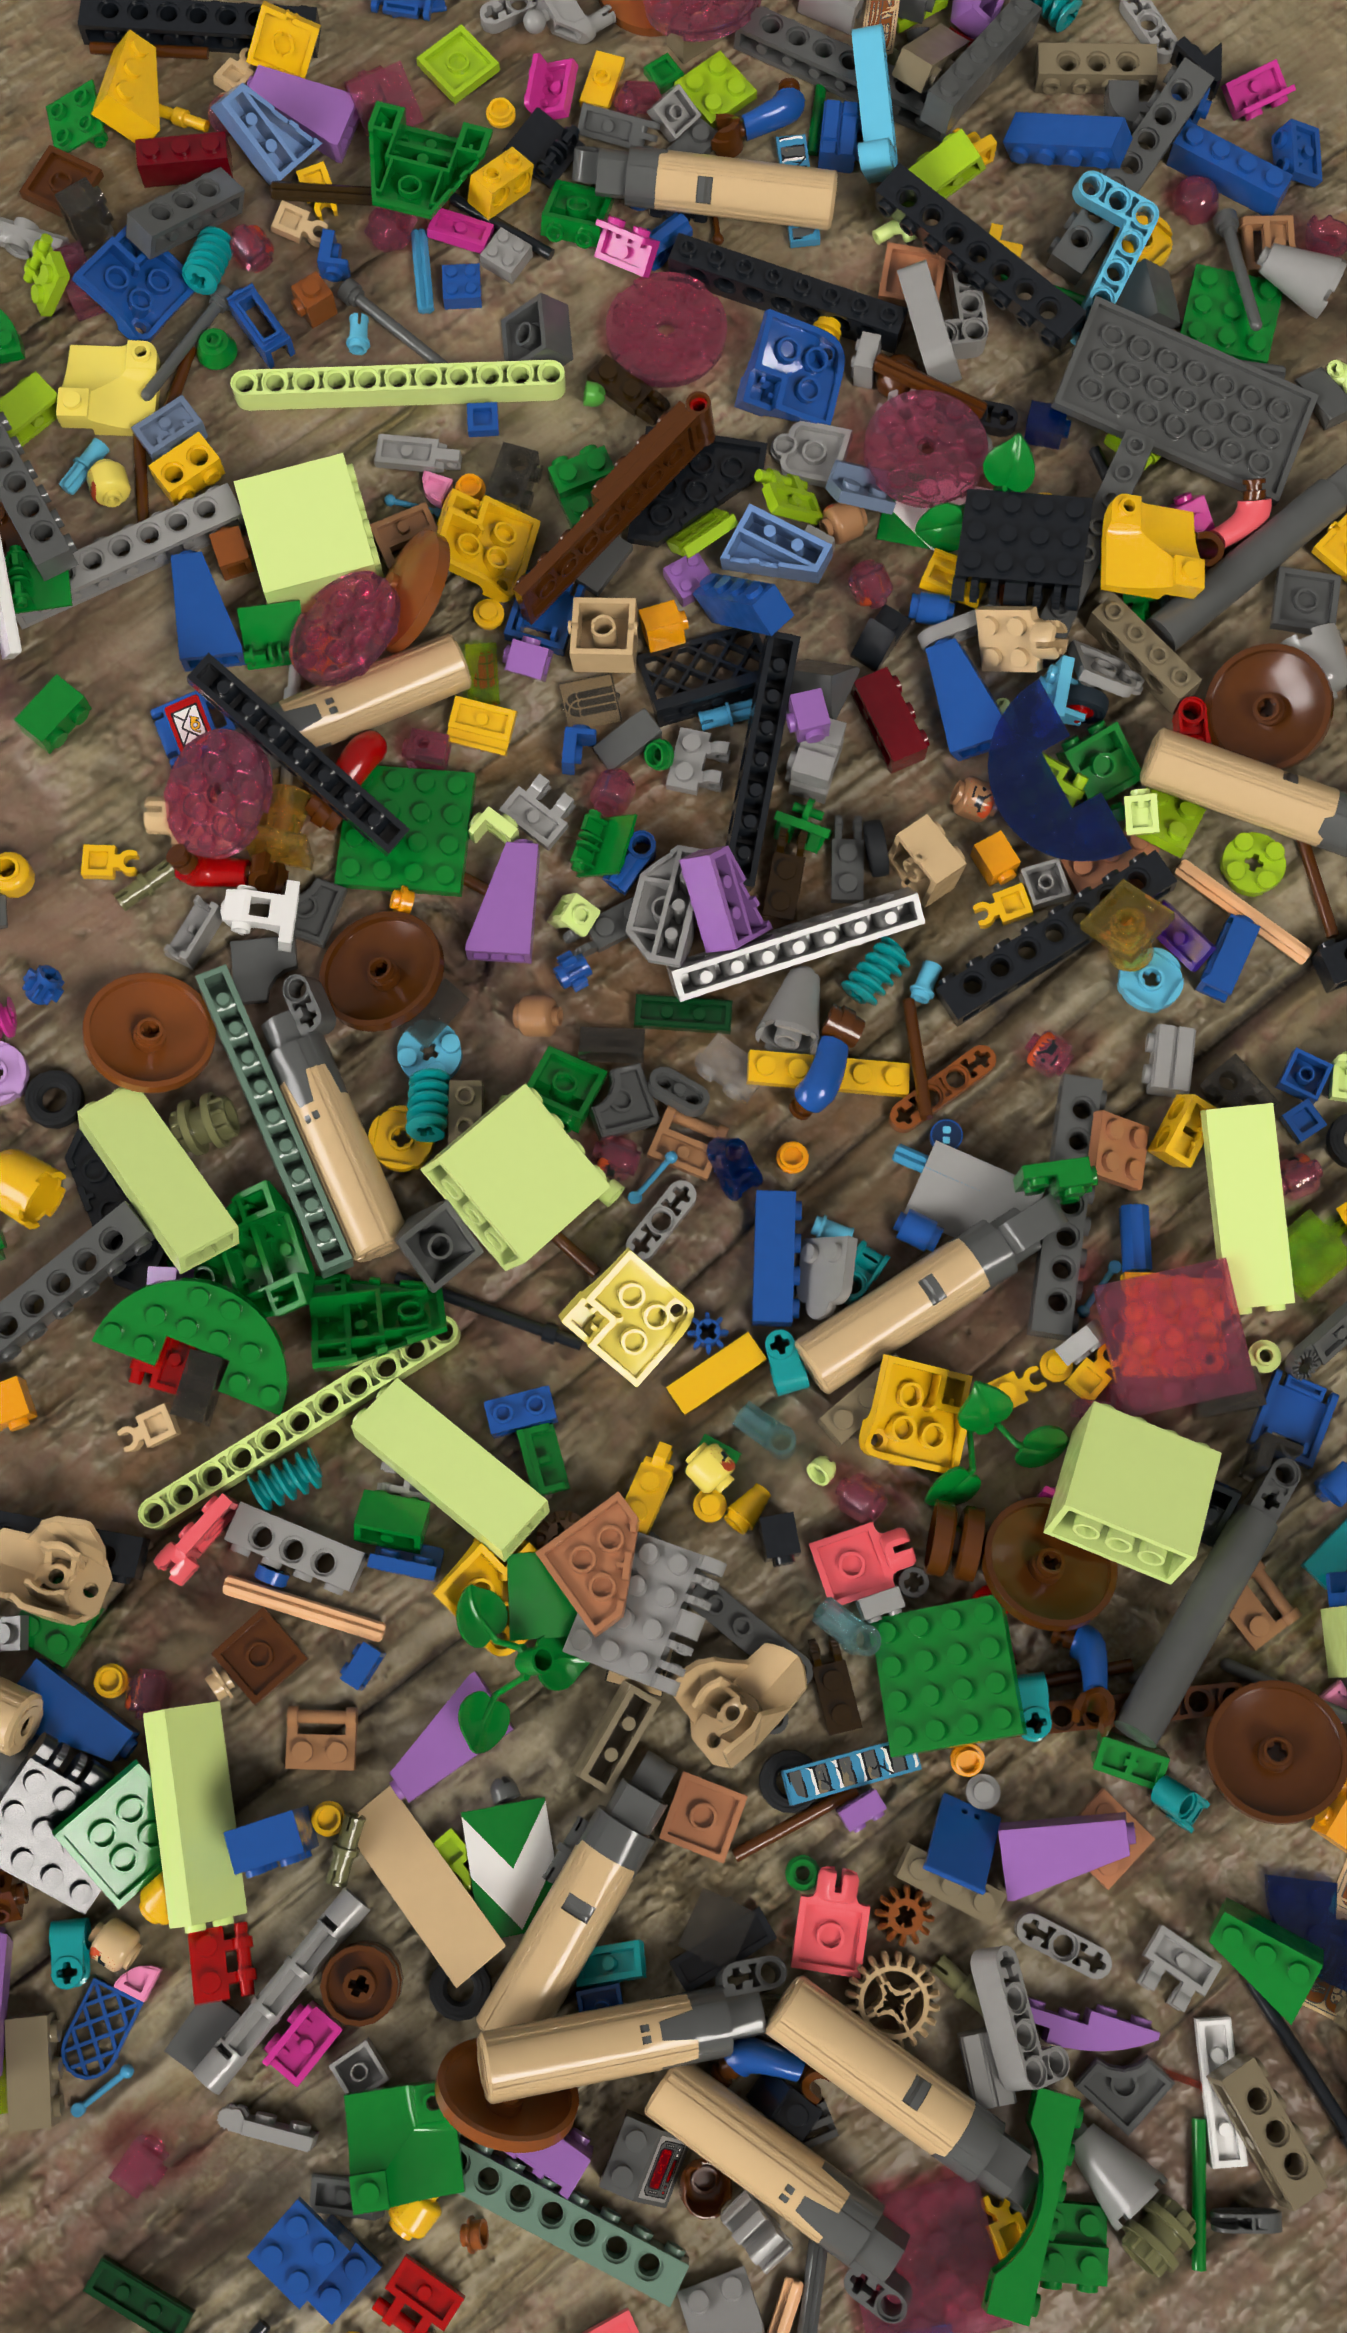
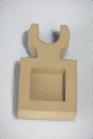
[213,47,257,92]
[271,200,328,248]
[117,1403,182,1452]

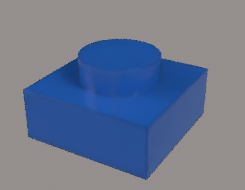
[467,402,499,437]
[1279,1098,1327,1145]

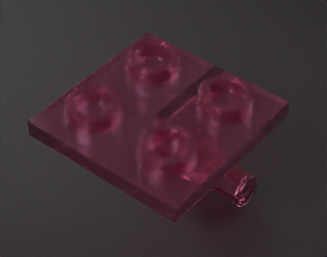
[343,61,424,139]

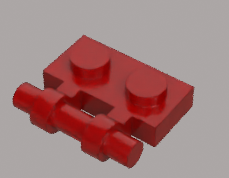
[128,1337,198,1397]
[187,1922,257,2006]
[371,2253,465,2333]

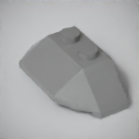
[625,845,703,968]

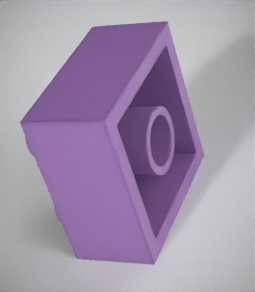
[663,553,712,607]
[836,1788,887,1833]

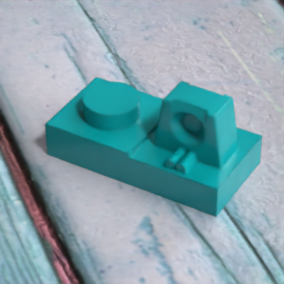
[576,1939,647,1989]

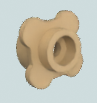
[204,1667,235,1701]

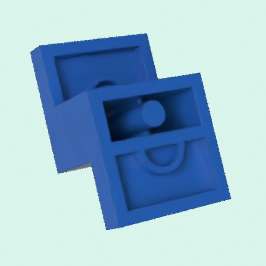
[247,2196,383,2325]

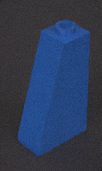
[171,550,247,672]
[925,638,1018,762]
[17,1658,140,1762]

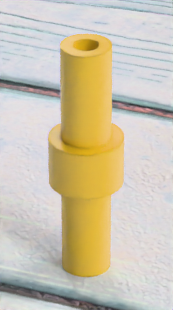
[159,104,210,133]

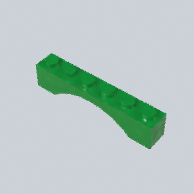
[981,2087,1084,2326]

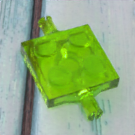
[1287,1209,1347,1302]

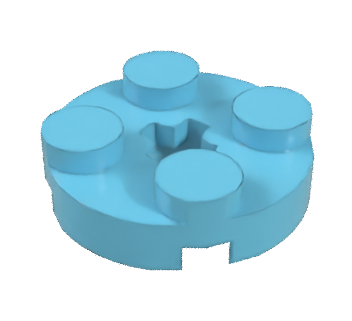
[1117,947,1184,1013]
[397,1020,463,1078]

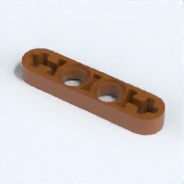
[889,1045,996,1133]

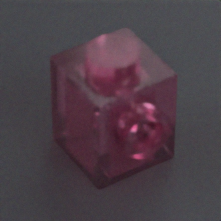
[402,728,452,771]
[108,2134,170,2199]

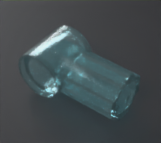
[732,1401,797,1460]
[812,1597,881,1656]

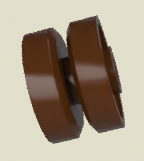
[924,1500,986,1582]
[320,1940,404,2027]

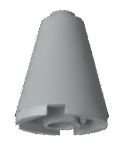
[1256,243,1347,319]
[755,966,820,1055]
[1072,2123,1168,2231]

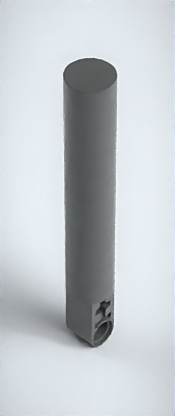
[1145,463,1347,652]
[1114,1458,1301,1748]

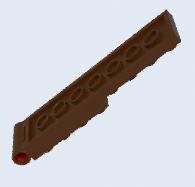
[513,391,716,625]

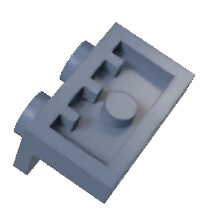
[131,395,208,462]
[825,460,896,515]

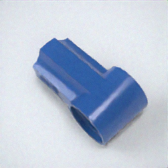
[647,212,693,271]
[603,830,656,895]
[1314,1461,1347,1507]

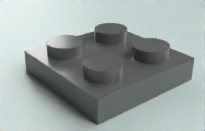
[1270,566,1341,635]

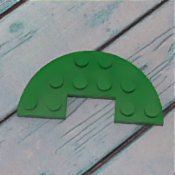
[92,1277,289,1416]

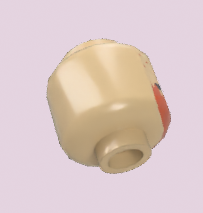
[88,1918,143,1972]

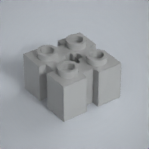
[785,718,847,804]

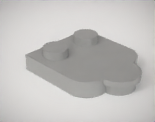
[770,421,853,488]
[1067,639,1144,698]
[797,1236,858,1320]
[677,2266,764,2333]

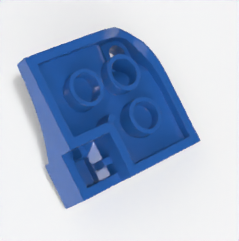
[72,225,196,342]
[734,309,845,425]

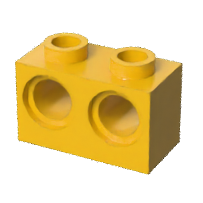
[467,146,534,220]
[148,432,226,506]
[1147,1094,1218,1168]

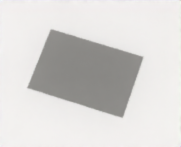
[904,1140,1046,1238]

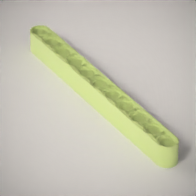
[230,360,566,411]
[138,1316,461,1530]

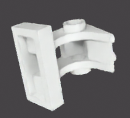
[220,880,300,952]

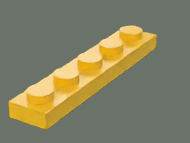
[746,1049,910,1098]

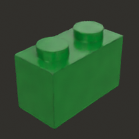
[14,674,92,754]
[354,1489,430,1554]

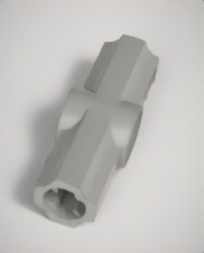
[0,217,70,263]

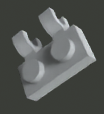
[666,727,731,796]
[499,773,576,851]
[1136,1924,1222,2012]

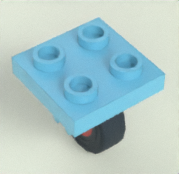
[1030,655,1109,738]

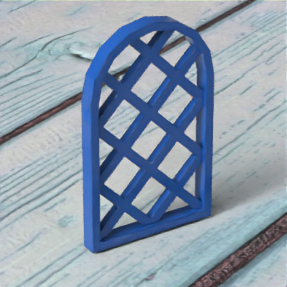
[61,1977,144,2080]

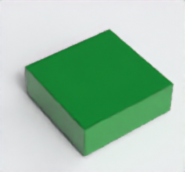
[643,52,684,95]

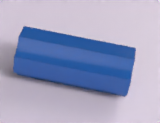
[1119,1204,1152,1273]

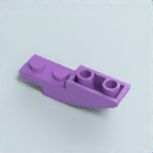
[1028,1996,1160,2051]

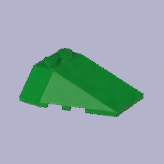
[368,101,493,220]
[166,1180,315,1317]
[309,1274,447,1372]

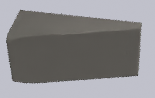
[1294,367,1347,430]
[592,708,662,773]
[309,2173,385,2221]

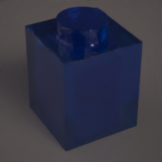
[1024,400,1072,450]

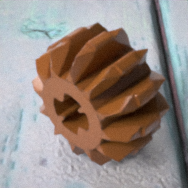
[874,1884,934,1947]

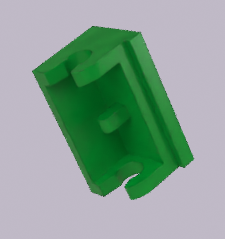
[516,1423,570,1497]
[1091,1731,1170,1789]

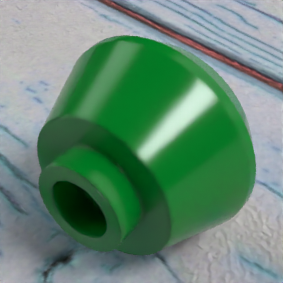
[196,328,238,370]

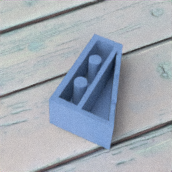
[210,83,323,185]
[720,503,833,584]

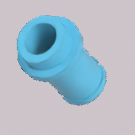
[346,313,370,355]
[910,960,942,1004]
[810,1215,854,1238]

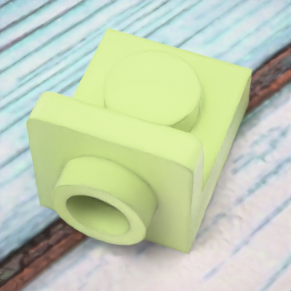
[1124,789,1160,836]
[546,893,600,937]

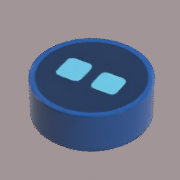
[929,1119,963,1149]
[254,1563,290,1588]

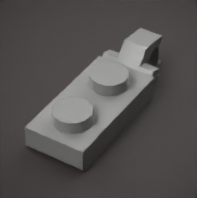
[374,434,462,473]

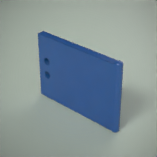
[923,1793,1001,1895]

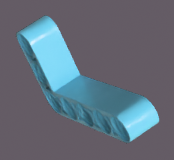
[852,24,899,184]
[1070,170,1159,346]

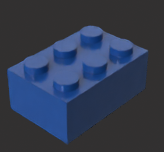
[223,1805,319,1878]

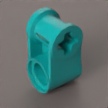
[844,1239,891,1305]
[765,1329,810,1397]
[1017,1671,1052,1742]
[1151,1775,1211,1834]
[49,1917,91,1990]

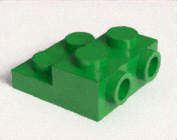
[541,179,614,249]
[548,444,614,529]
[1056,720,1141,809]
[527,1046,608,1133]
[1013,1156,1098,1204]
[18,1577,104,1668]
[1034,2198,1109,2293]

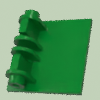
[46,79,108,153]
[4,545,73,614]
[237,600,309,670]
[570,809,638,878]

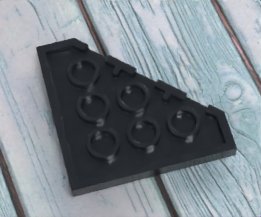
[627,426,768,547]
[65,1128,167,1292]

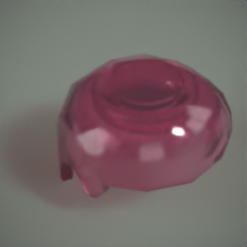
[1172,175,1219,225]
[1305,215,1347,257]

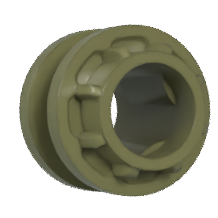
[169,1092,240,1156]
[1122,2193,1196,2277]

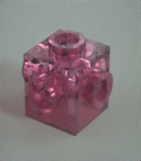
[364,207,418,253]

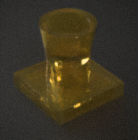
[240,784,315,871]
[1080,879,1175,972]

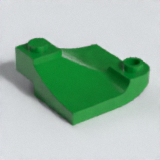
[344,2080,466,2215]

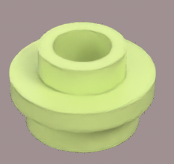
[1247,1340,1281,1374]

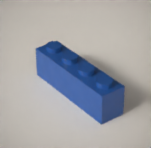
[1003,112,1133,169]
[1166,121,1294,216]
[693,573,794,636]
[752,1190,802,1327]

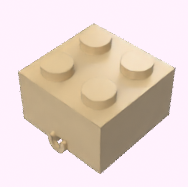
[568,597,639,673]
[888,814,967,908]

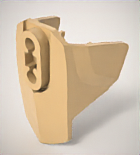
[0,1516,113,1626]
[670,1643,807,1768]

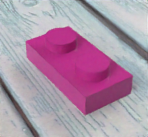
[427,208,494,254]

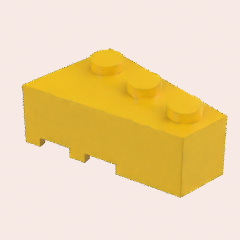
[91,29,160,143]

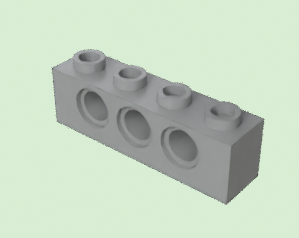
[224,1501,369,1596]

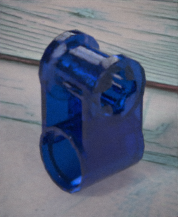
[706,1137,763,1201]

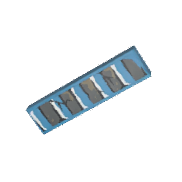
[776,134,821,248]
[781,1741,922,1806]

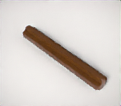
[873,353,987,419]

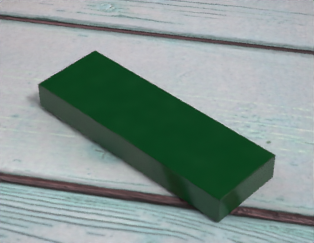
[634,994,733,1034]
[83,2254,196,2333]

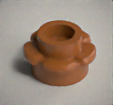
[460,2215,489,2254]

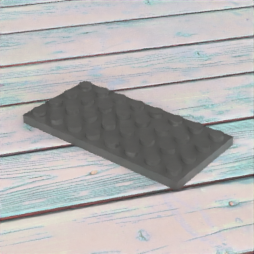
[1051,296,1319,506]

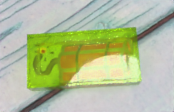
[465,642,500,705]

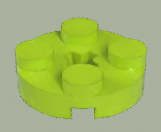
[1220,832,1286,897]

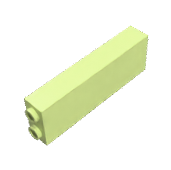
[77,1087,239,1274]
[1200,1103,1295,1315]
[351,1378,550,1562]
[143,1701,247,1934]

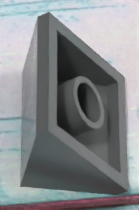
[1112,258,1182,329]
[786,659,860,720]
[394,1199,484,1293]

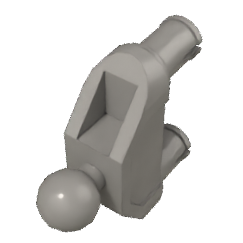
[523,0,616,44]

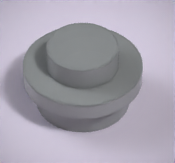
[965,1774,1001,1810]

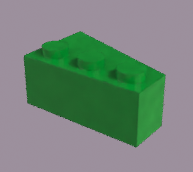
[1209,1897,1324,2025]

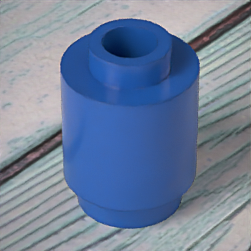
[908,591,955,625]
[893,1208,944,1252]

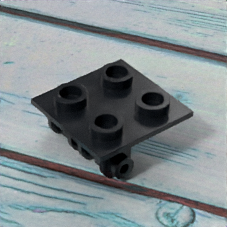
[503,107,585,189]

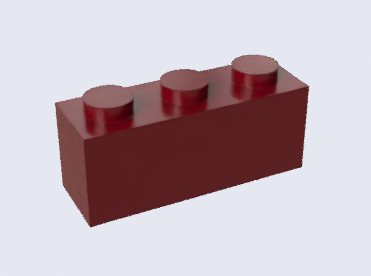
[135,131,233,188]
[851,667,930,774]

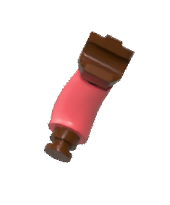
[1195,478,1272,567]

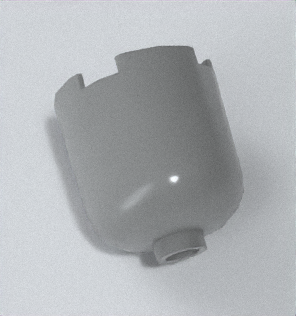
[1279,623,1347,700]

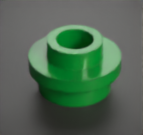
[644,739,674,771]
[785,1855,820,1891]

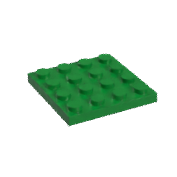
[334,766,477,897]
[871,1595,1027,1758]

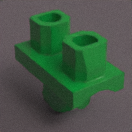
[774,797,832,854]

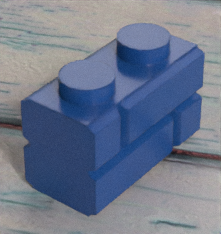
[818,99,863,173]

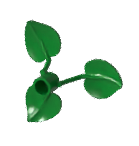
[915,433,1035,552]
[924,1381,1070,1506]
[456,1584,590,1754]

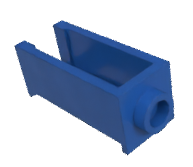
[226,283,295,369]
[1195,914,1261,1003]

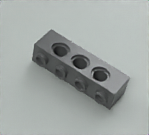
[126,167,245,260]

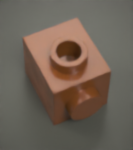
[291,271,338,329]
[209,525,255,581]

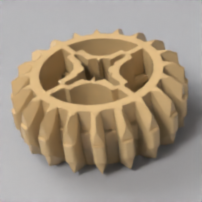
[845,1951,940,2049]

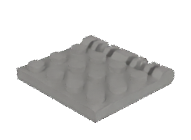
[562,1532,727,1697]

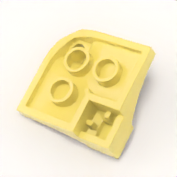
[56,340,161,436]
[558,1247,694,1387]

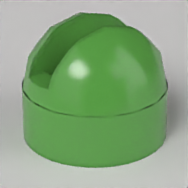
[583,381,606,407]

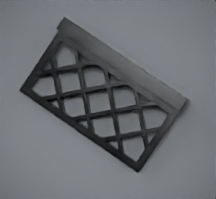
[636,628,763,727]

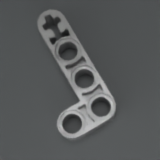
[944,238,989,360]
[897,259,962,384]
[970,1945,1070,2091]

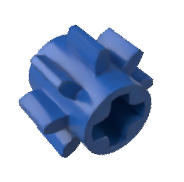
[553,950,593,993]
[22,965,65,1005]
[687,1312,729,1355]

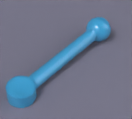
[384,494,441,519]
[628,1151,678,1204]
[1077,1260,1122,1318]
[71,2064,134,2118]

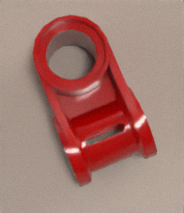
[1172,696,1211,744]

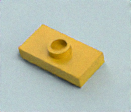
[579,50,625,109]

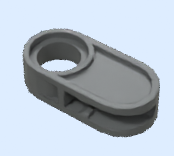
[1210,2207,1283,2234]

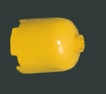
[0,1149,66,1230]

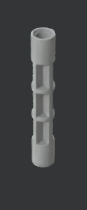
[193,1887,371,2095]

